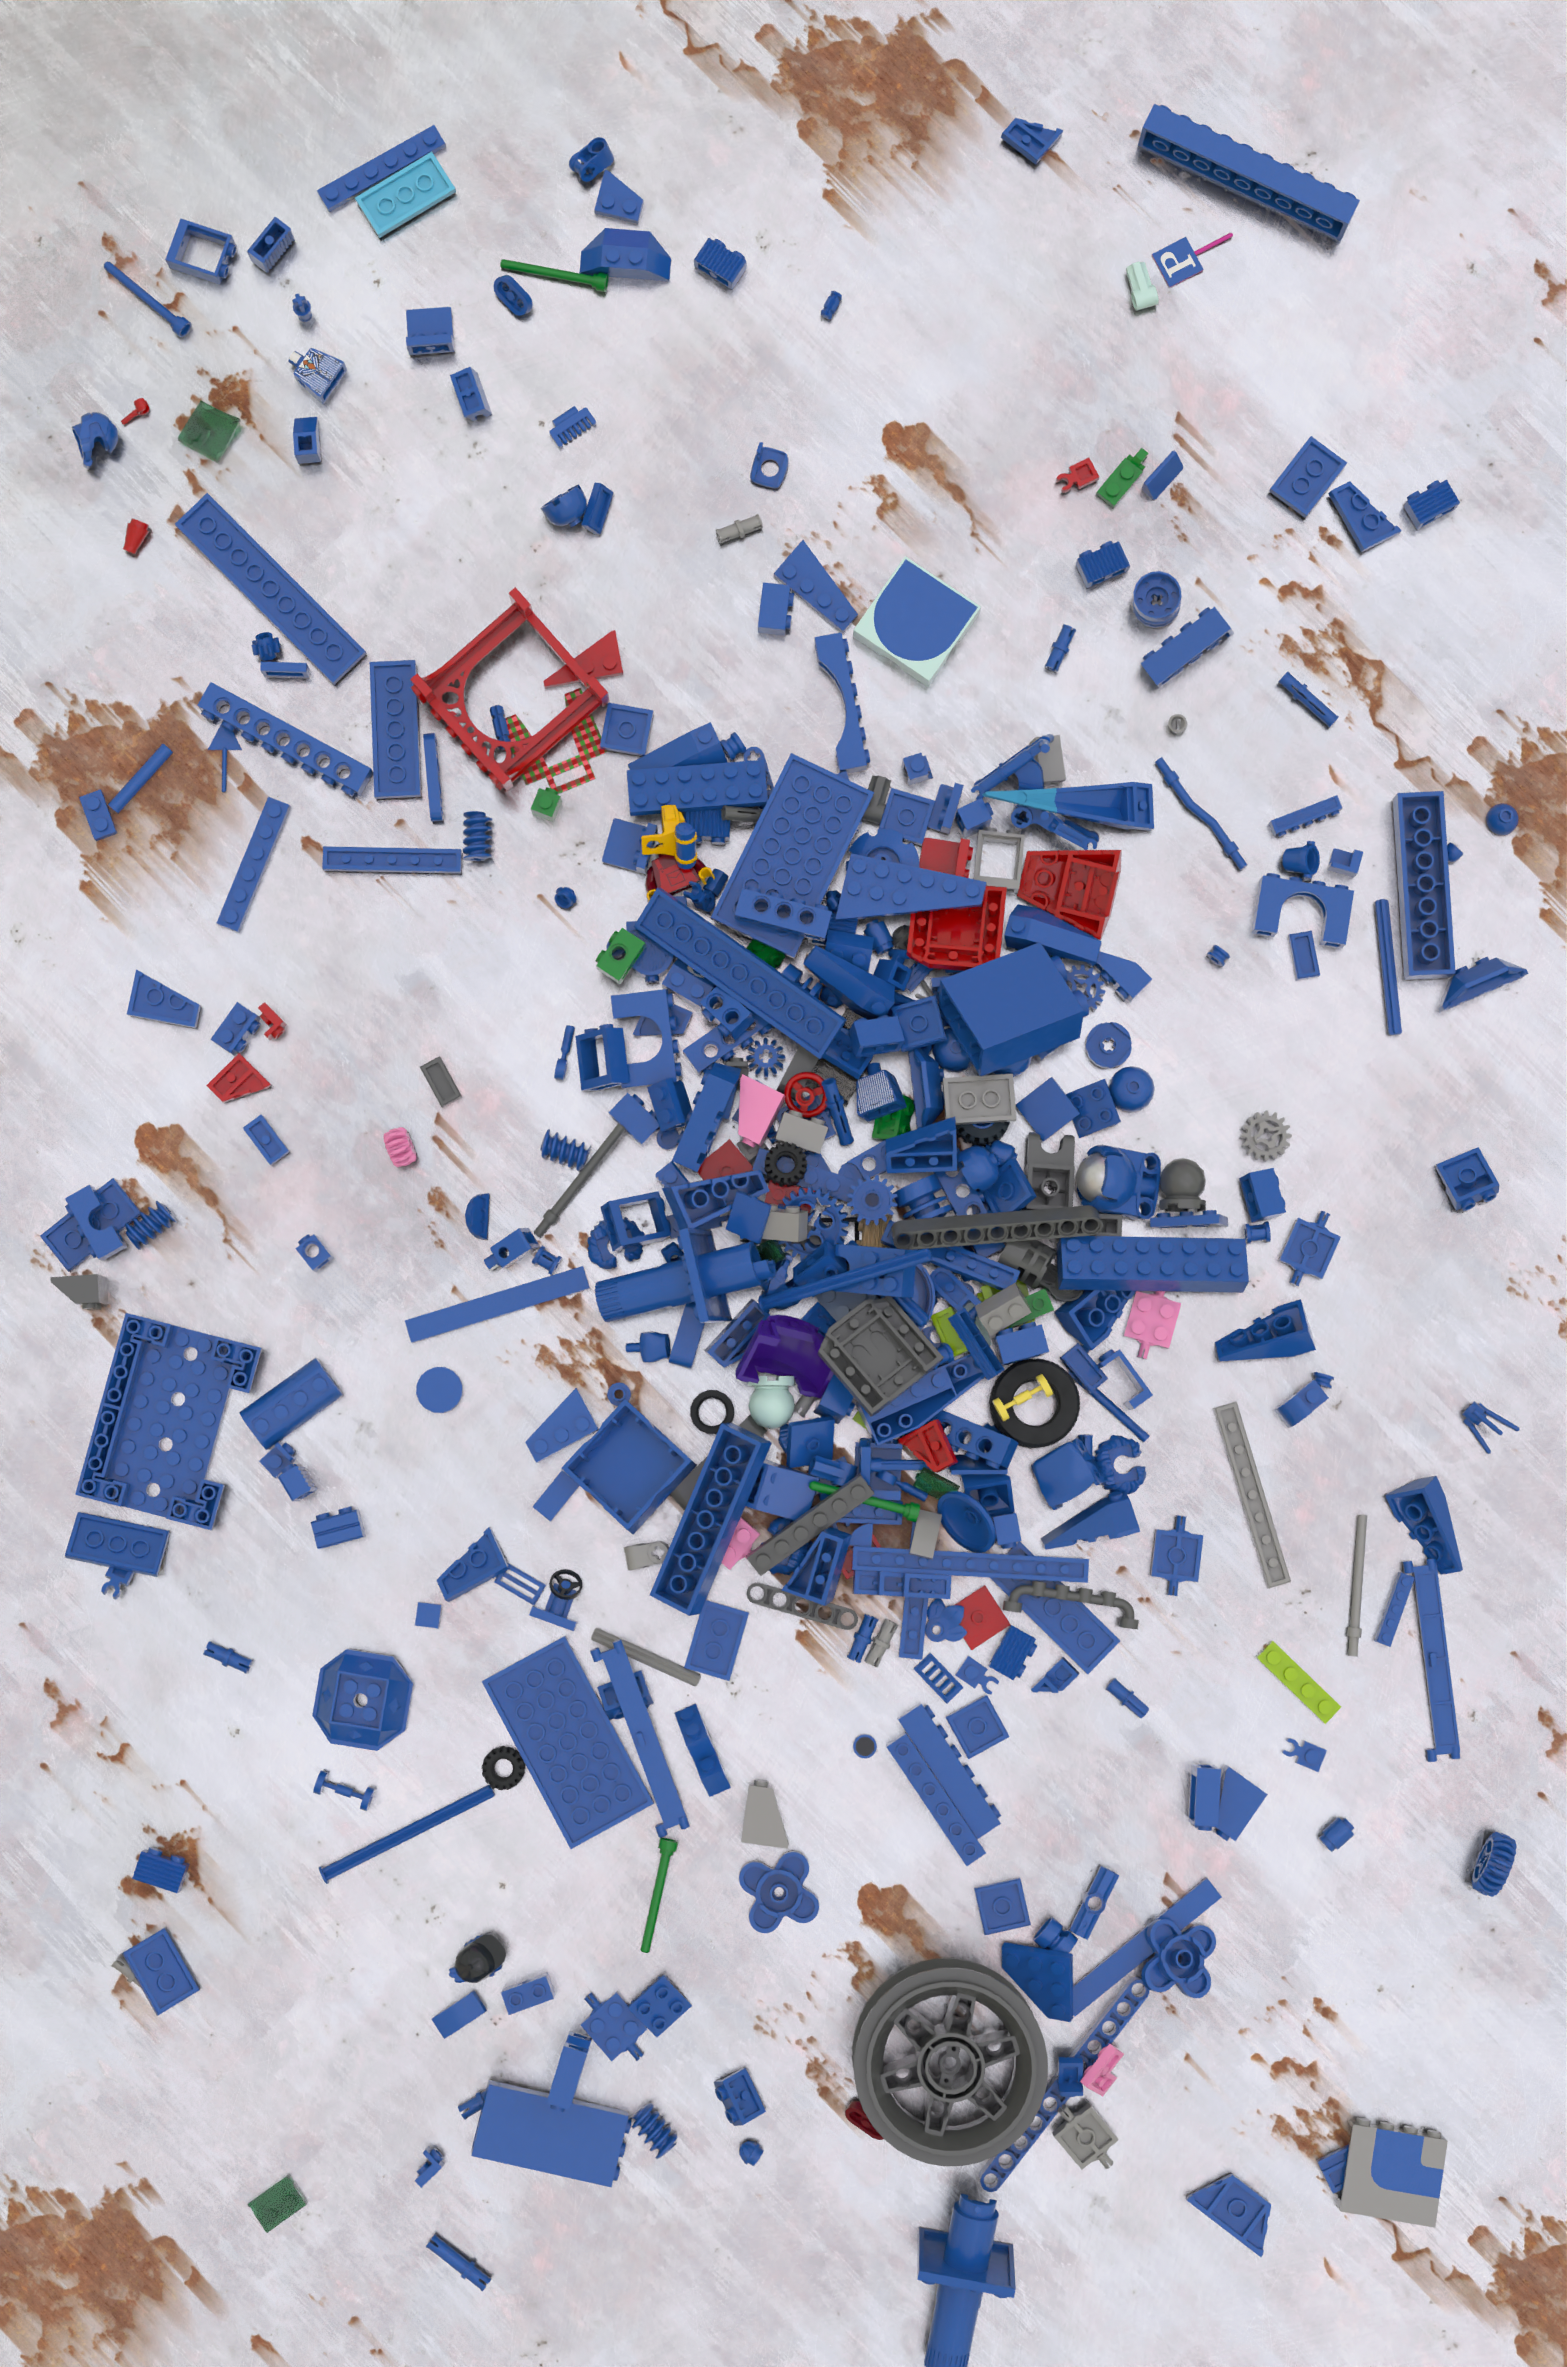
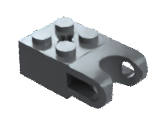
[1022,1132,1075,1211]

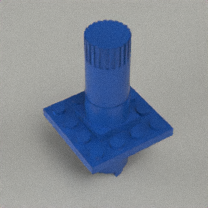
[595,1228,776,1323]
[917,2194,1016,2367]

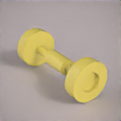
[992,1374,1053,1422]

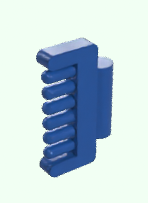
[549,406,596,448]

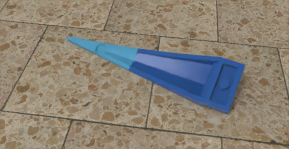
[982,782,1154,831]

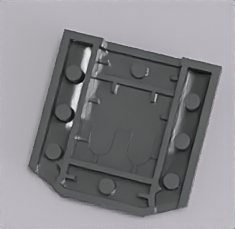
[817,1296,944,1417]

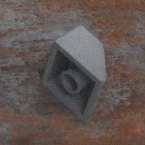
[50,1274,108,1310]

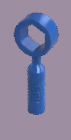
[554,1025,575,1080]
[875,1470,928,1502]

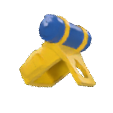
[641,805,698,869]

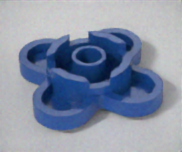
[739,1851,819,1933]
[1141,1919,1216,1998]

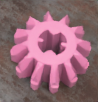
[383,1127,416,1167]

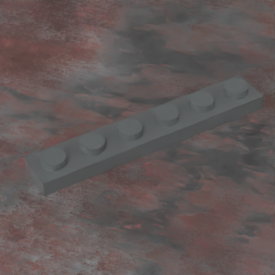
[746,1474,875,1576]

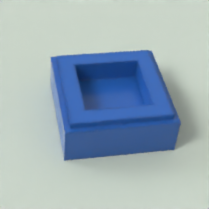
[415,1602,442,1629]

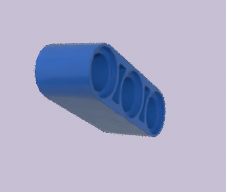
[669,1302,705,1369]

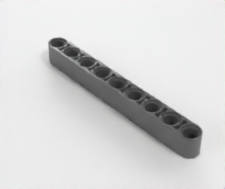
[891,1205,1102,1250]

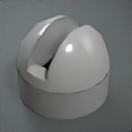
[1168,714,1187,734]

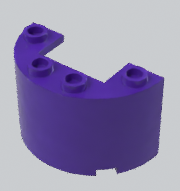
[735,1315,834,1398]

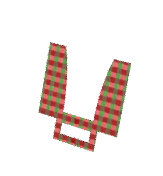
[506,688,607,794]

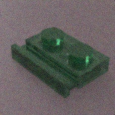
[247,2175,307,2233]

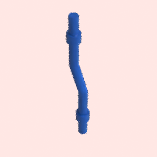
[1155,757,1248,870]

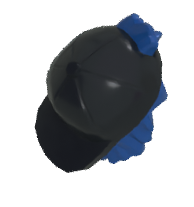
[449,1935,506,1983]

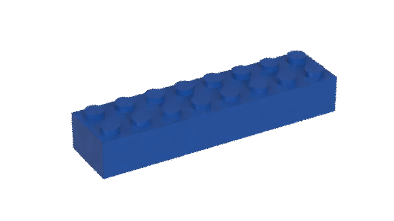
[1393,791,1456,980]
[1056,1236,1249,1293]
[650,1423,772,1616]

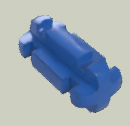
[821,291,842,319]

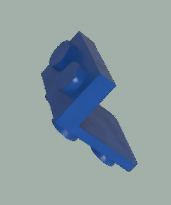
[647,1078,693,1131]

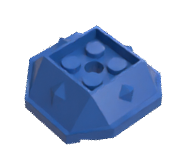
[312,1649,414,1751]

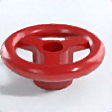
[784,1072,827,1118]

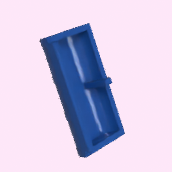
[239,1357,343,1450]

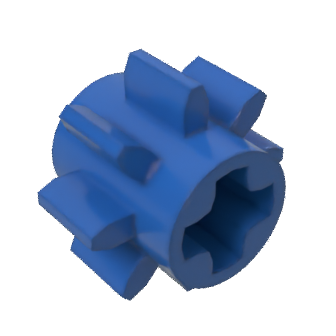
[251,632,280,661]

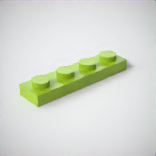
[1256,1641,1341,1724]

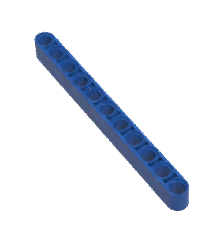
[979,1976,1149,2192]

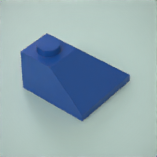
[960,1474,1015,1517]

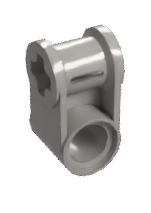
[623,1541,669,1571]

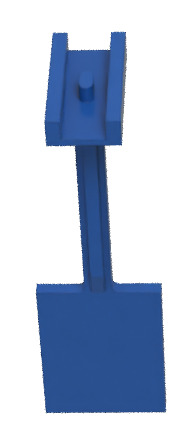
[859,1439,1008,1485]

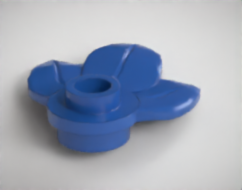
[925,1599,967,1642]

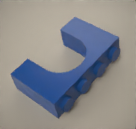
[1251,873,1354,948]
[611,989,682,1088]
[546,2031,592,2112]

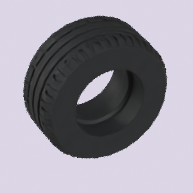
[989,1359,1080,1448]

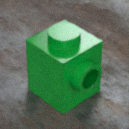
[531,787,562,823]

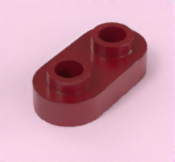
[845,2101,883,2140]

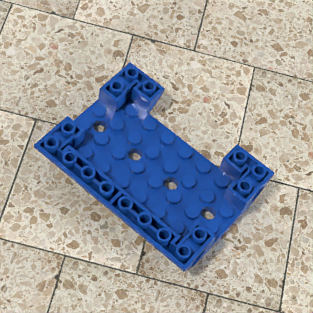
[75,1313,262,1530]

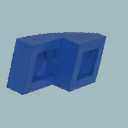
[432,1991,487,2039]

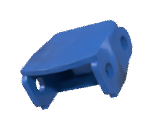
[1031,1438,1105,1510]

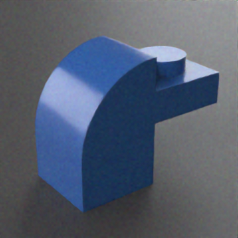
[1274,1380,1329,1428]

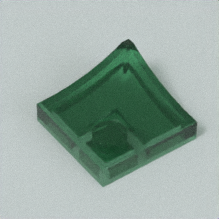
[178,401,241,463]

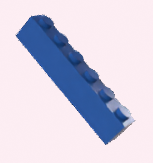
[897,1703,1001,1840]

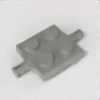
[1052,2103,1119,2170]

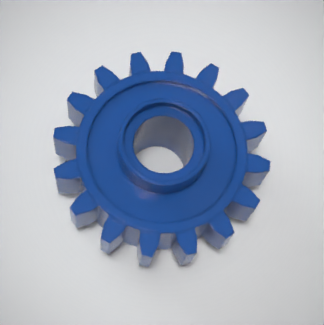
[847,1175,898,1226]

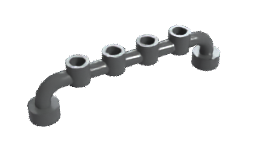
[1003,1581,1139,1630]

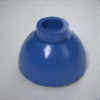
[1486,803,1519,835]

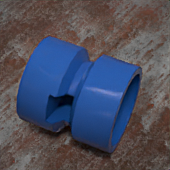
[1033,1917,1078,1953]

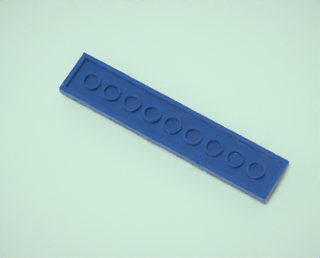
[175,493,367,685]
[634,888,847,1059]

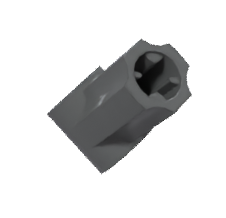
[862,775,891,824]

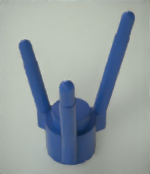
[1462,1401,1520,1454]

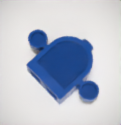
[606,921,674,983]

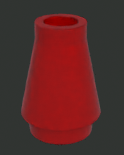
[123,518,149,554]

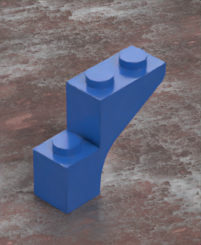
[674,1704,731,1797]

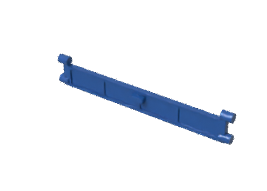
[1403,1558,1460,1762]
[590,1639,690,1838]

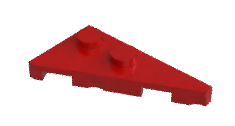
[543,630,623,689]

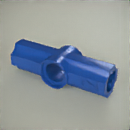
[1069,1866,1119,1940]

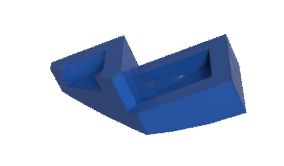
[1031,1657,1080,1693]

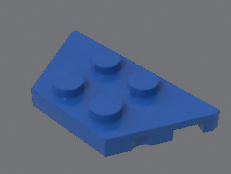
[1186,2173,1271,2257]

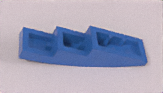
[852,1570,952,1599]

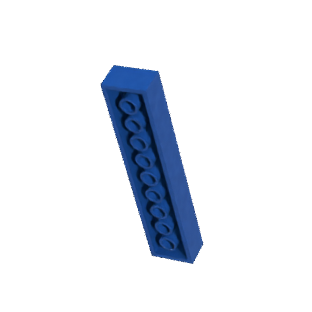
[1138,104,1360,241]

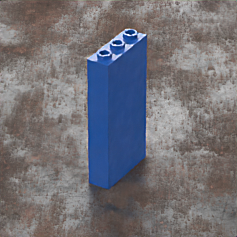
[471,2080,632,2188]

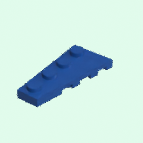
[774,540,858,633]

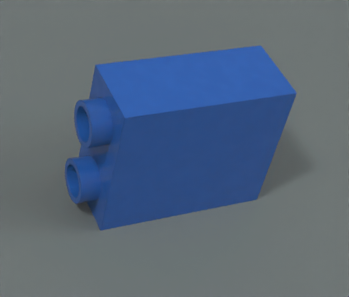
[938,942,1089,1077]

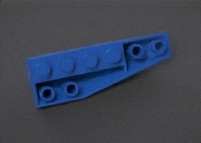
[855,1354,985,1446]

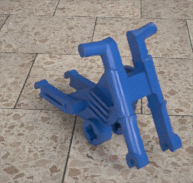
[971,734,1099,850]

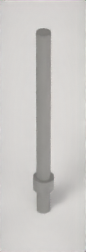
[1347,1515,1367,1657]

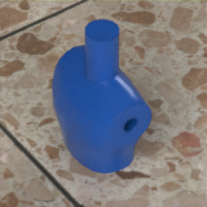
[626,1331,670,1362]

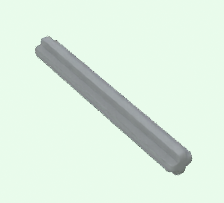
[591,1628,701,1686]

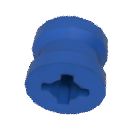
[720,732,747,761]

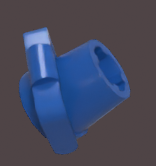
[1283,841,1320,881]

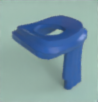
[750,442,789,488]

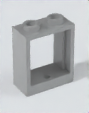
[973,827,1025,893]

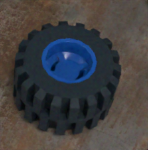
[956,1122,1010,1147]

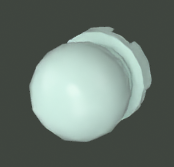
[748,1376,795,1429]

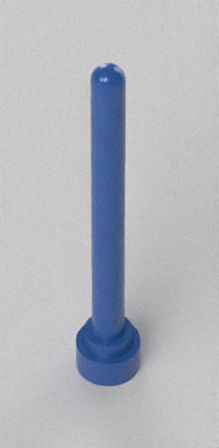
[104,262,192,337]

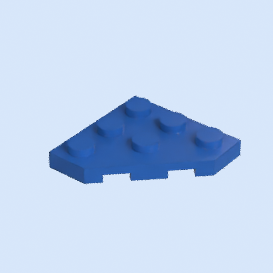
[1002,1942,1073,2022]

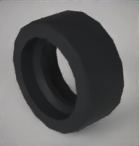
[690,1390,734,1434]

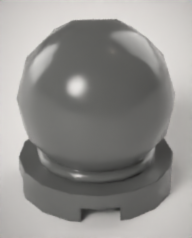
[1159,1158,1206,1212]

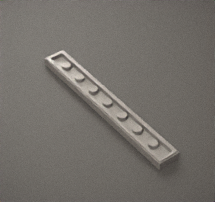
[1213,1401,1291,1588]

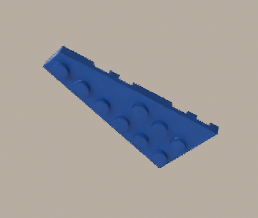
[835,853,987,922]

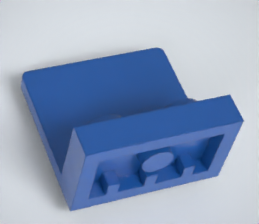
[406,307,454,355]
[602,818,658,874]

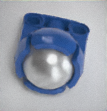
[1076,1144,1161,1220]

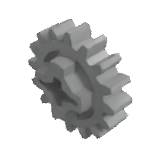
[1240,1110,1292,1162]

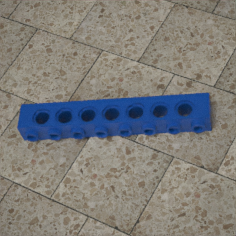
[197,682,373,797]

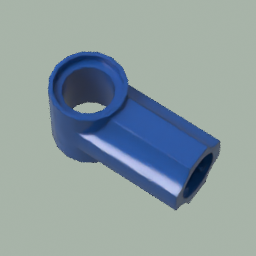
[808,1455,858,1486]

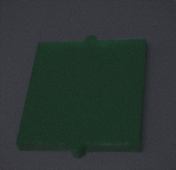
[913,1467,960,1500]

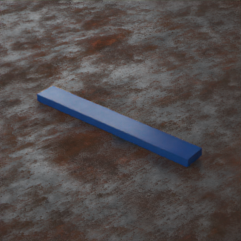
[405,1266,590,1343]
[1073,1877,1222,2017]

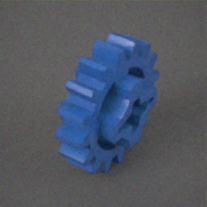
[1066,965,1106,1011]

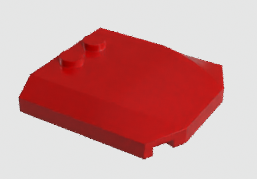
[907,886,1007,971]

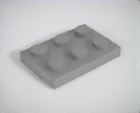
[943,1074,1017,1125]

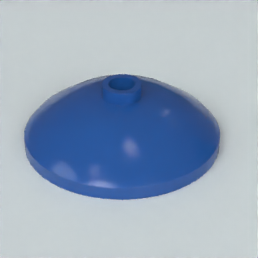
[937,1491,996,1553]

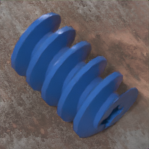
[463,811,492,861]
[540,1129,592,1172]
[125,1201,177,1250]
[629,2103,677,2159]

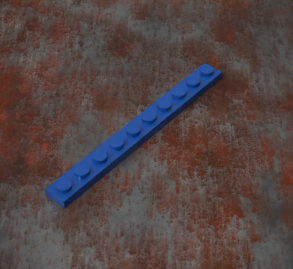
[852,1546,1089,1583]

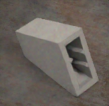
[741,1780,789,1849]

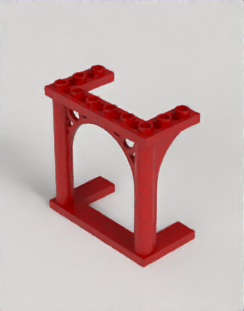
[410,587,610,792]

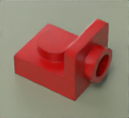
[258,1002,287,1040]

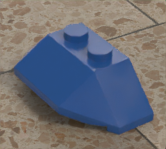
[579,228,671,282]
[1438,957,1529,1013]
[908,1048,944,1129]

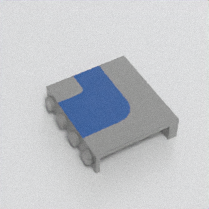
[1336,2118,1448,2228]

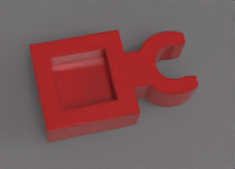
[1056,458,1099,493]

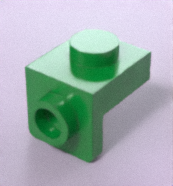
[746,939,785,968]

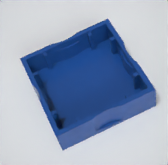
[562,1399,697,1535]

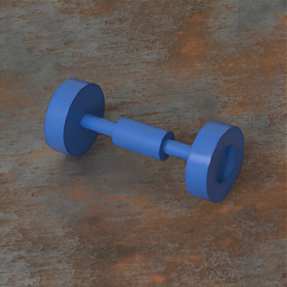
[313,1770,375,1811]

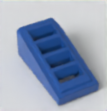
[914,1653,964,1704]

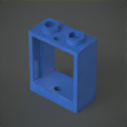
[165,218,237,285]
[575,1024,629,1091]
[600,1191,671,1251]
[1189,1764,1221,1831]

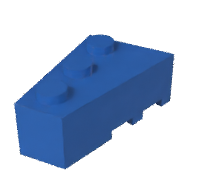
[886,1116,957,1173]

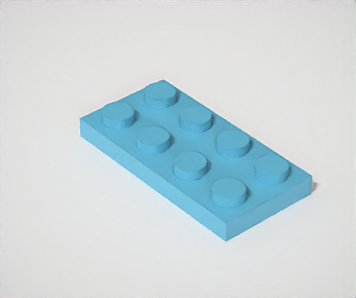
[355,152,456,238]

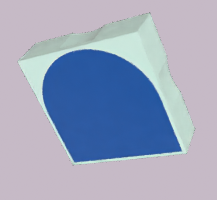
[853,556,981,687]

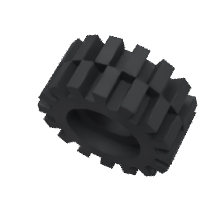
[764,1142,807,1187]
[481,1746,525,1790]

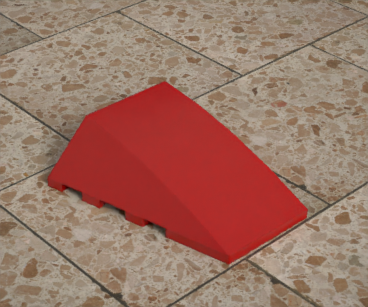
[1017,850,1122,940]

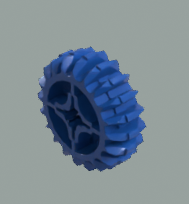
[1471,1832,1517,1897]

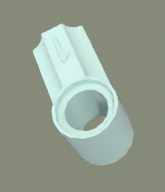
[1126,262,1159,311]

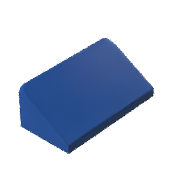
[1142,451,1183,500]

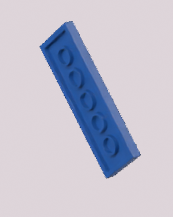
[369,660,421,799]
[627,760,768,816]
[989,1541,1120,1674]

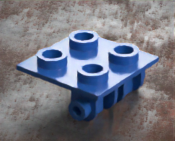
[1066,1079,1121,1138]
[627,1975,692,2037]

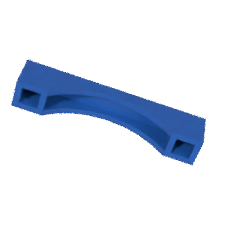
[814,632,870,774]

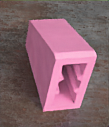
[738,1074,786,1148]

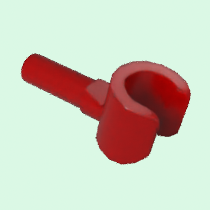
[121,398,149,425]

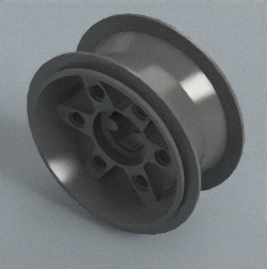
[852,1958,1048,2166]

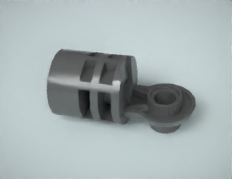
[998,1240,1084,1302]

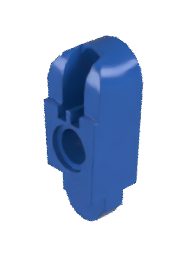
[838,1140,887,1182]

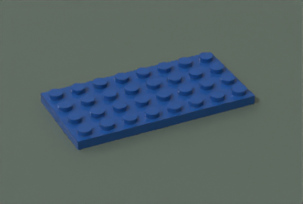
[711,753,874,959]
[482,1636,654,1849]

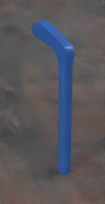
[1068,1345,1150,1442]

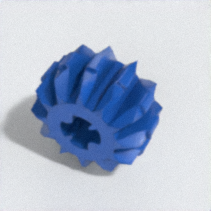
[746,1038,786,1078]

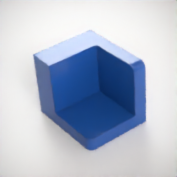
[1327,848,1363,878]

